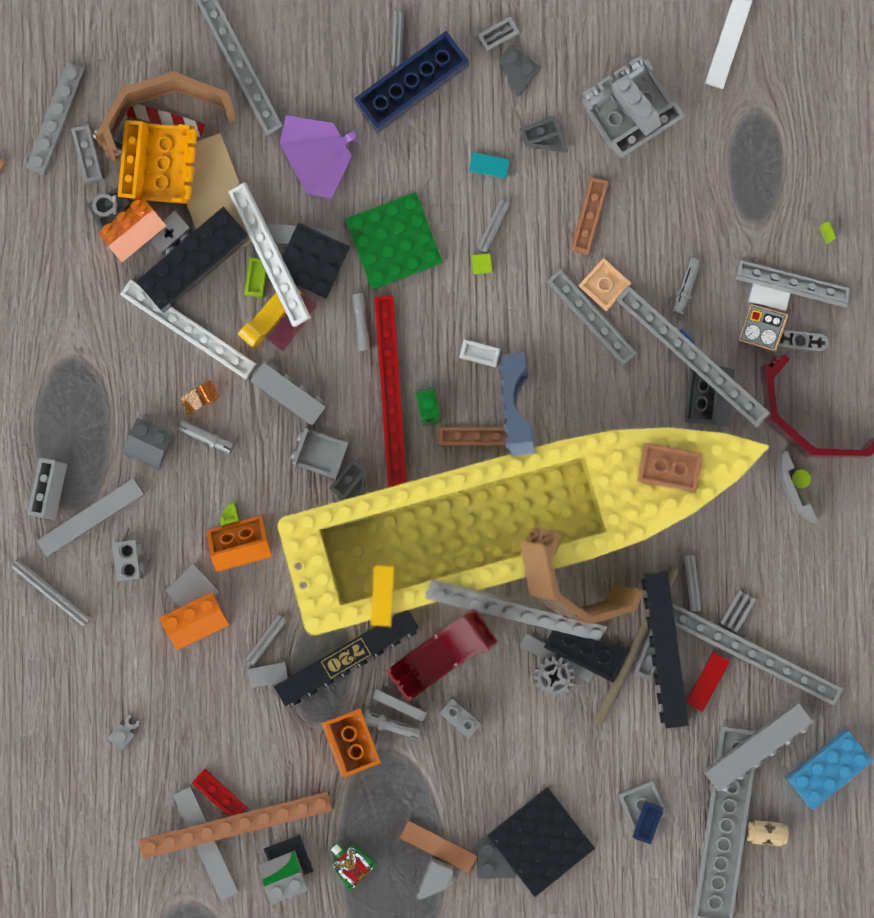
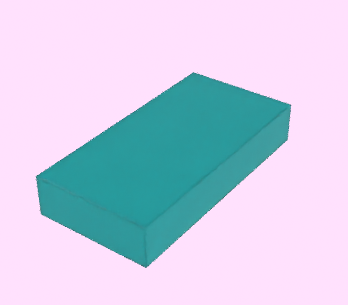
[469,152,510,179]

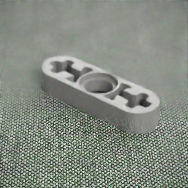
[778,330,829,352]
[372,689,427,721]

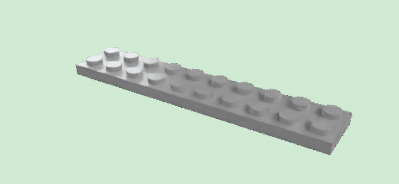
[692,726,756,918]

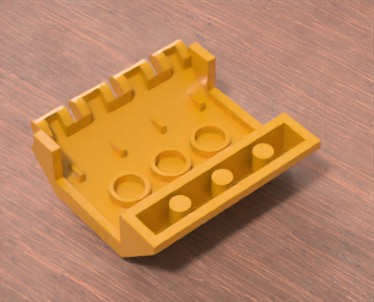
[117,120,198,204]

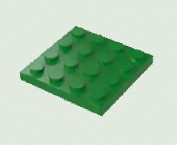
[345,192,443,290]

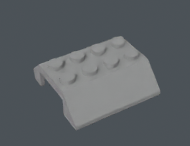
[581,56,685,158]

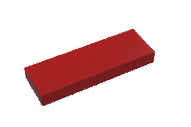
[686,652,730,712]
[191,768,248,816]

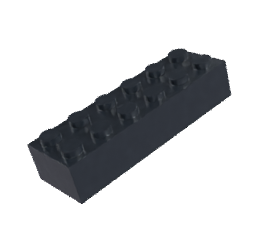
[136,206,250,313]

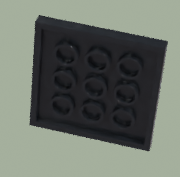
[487,787,595,897]

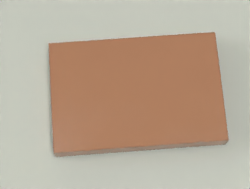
[637,442,703,492]

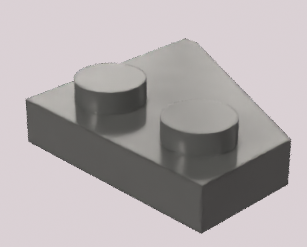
[499,44,540,97]
[87,187,130,230]
[329,459,368,500]

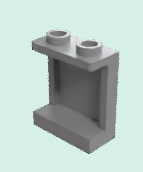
[290,427,349,479]

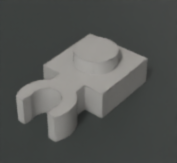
[107,714,141,750]

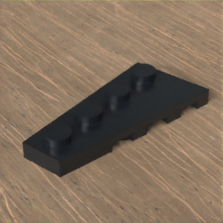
[544,630,630,683]

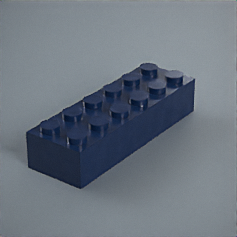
[354,31,469,134]

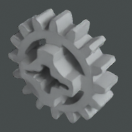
[533,656,575,699]

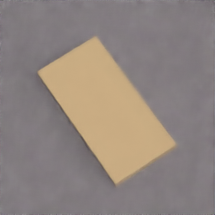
[186,133,252,248]

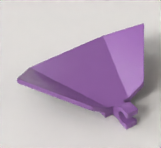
[280,115,358,199]

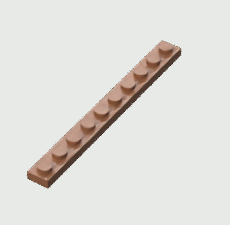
[138,791,332,859]

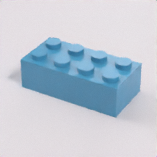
[785,729,873,810]

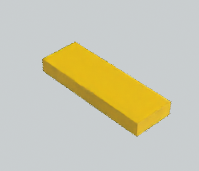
[371,566,394,626]

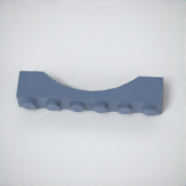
[499,352,535,456]

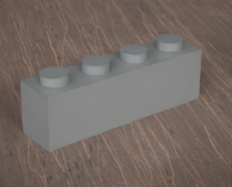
[250,362,327,427]

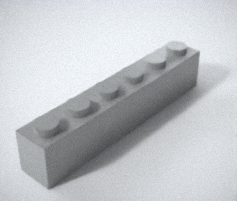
[703,702,813,792]

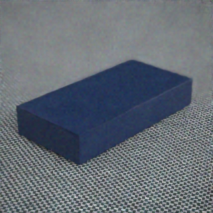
[632,801,664,844]

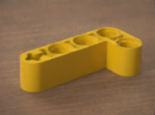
[238,288,302,349]

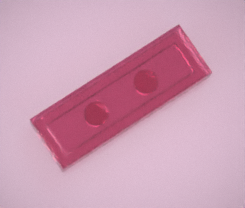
[267,294,317,351]

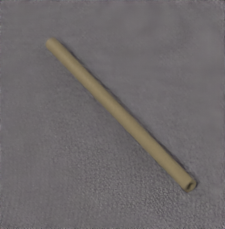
[593,566,680,725]

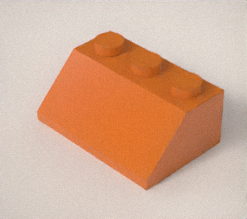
[206,515,272,572]
[159,591,230,650]
[321,708,381,777]

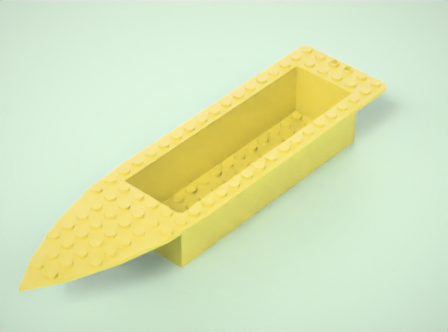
[278,428,769,635]

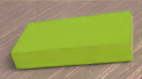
[244,257,267,298]

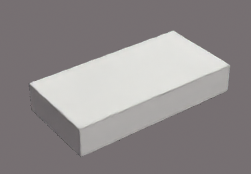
[748,284,790,312]
[459,339,501,368]

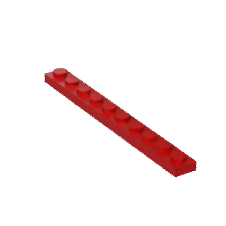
[374,296,407,488]

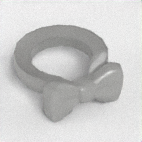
[92,194,118,217]

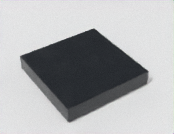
[263,834,314,875]

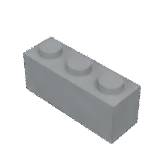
[611,74,661,136]
[27,458,67,520]

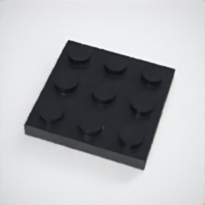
[282,222,351,299]

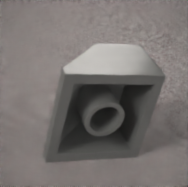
[124,418,175,470]

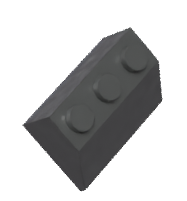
[684,366,735,427]

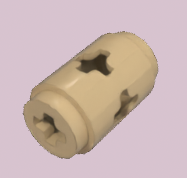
[746,820,789,846]

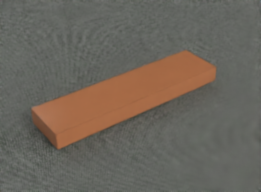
[570,177,609,255]
[439,427,508,446]
[400,820,477,873]

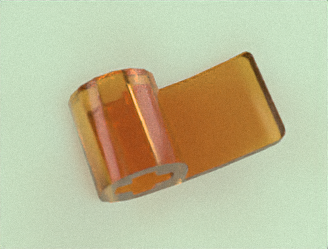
[180,380,220,415]

